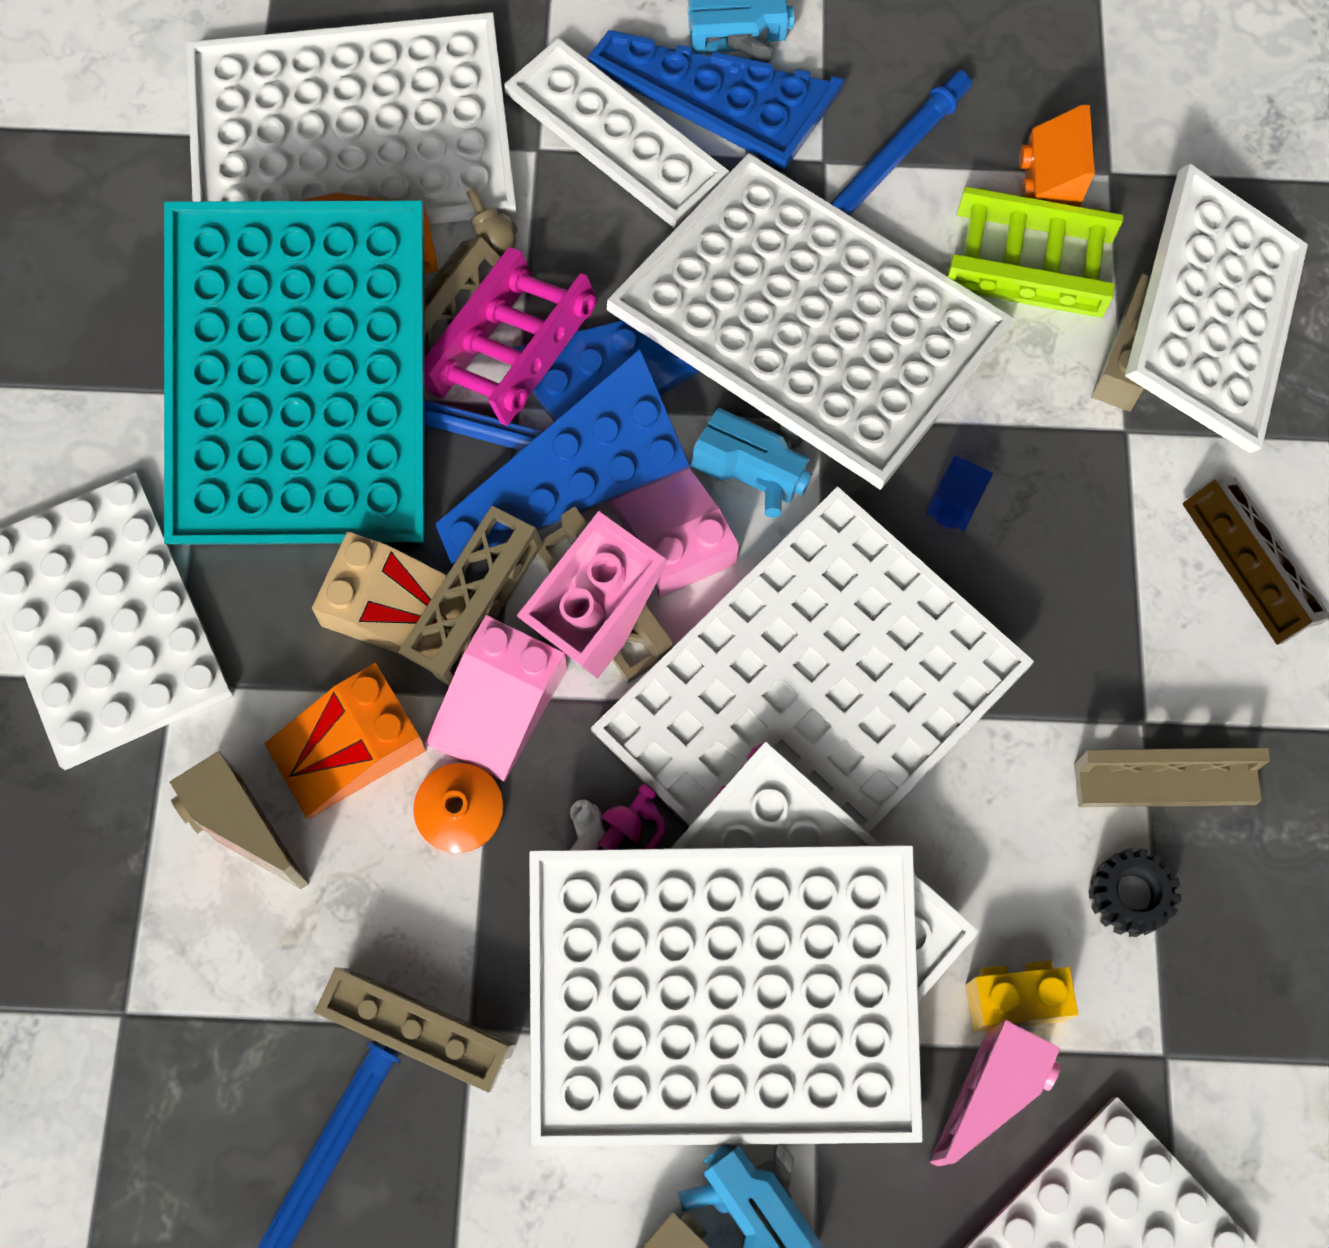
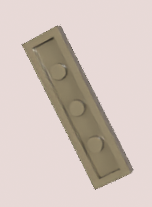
[425,237,501,388]
[399,506,543,686]
[537,506,672,683]
[1074,748,1270,807]
[314,967,517,1093]

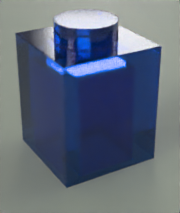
[927,455,993,532]

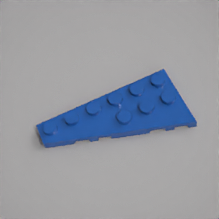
[588,30,845,171]
[512,321,700,422]

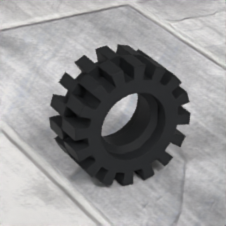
[1089,848,1181,937]

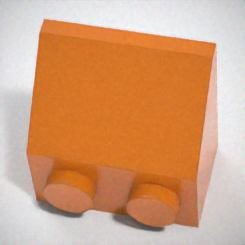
[1019,105,1095,207]

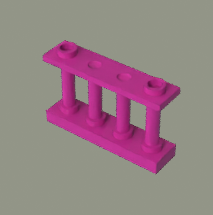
[425,247,598,426]

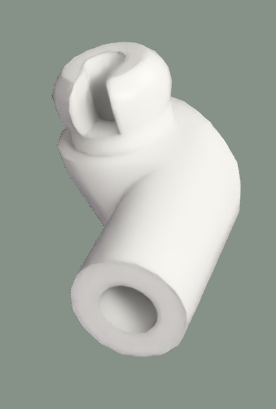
[570,799,606,850]

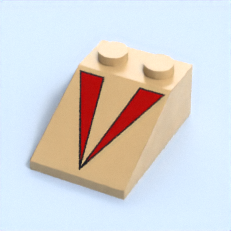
[312,531,474,660]

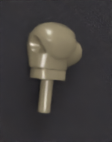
[466,188,518,256]

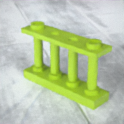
[946,186,1124,318]

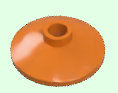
[413,763,504,853]

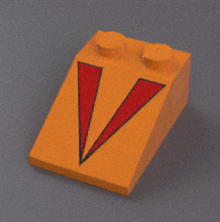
[264,663,426,820]

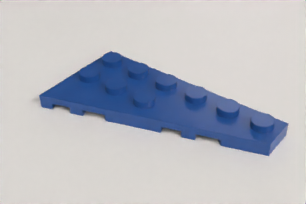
[435,350,689,565]

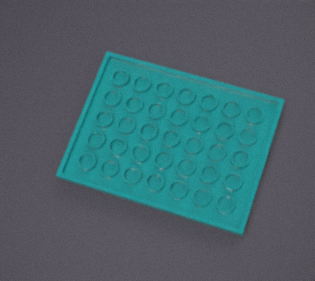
[164,201,426,545]

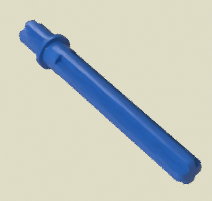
[830,70,972,216]
[425,400,544,451]
[258,1040,401,1248]

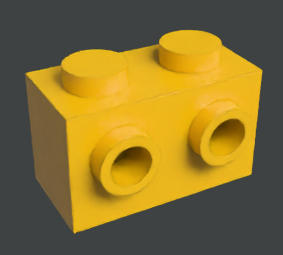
[965,961,1079,1032]

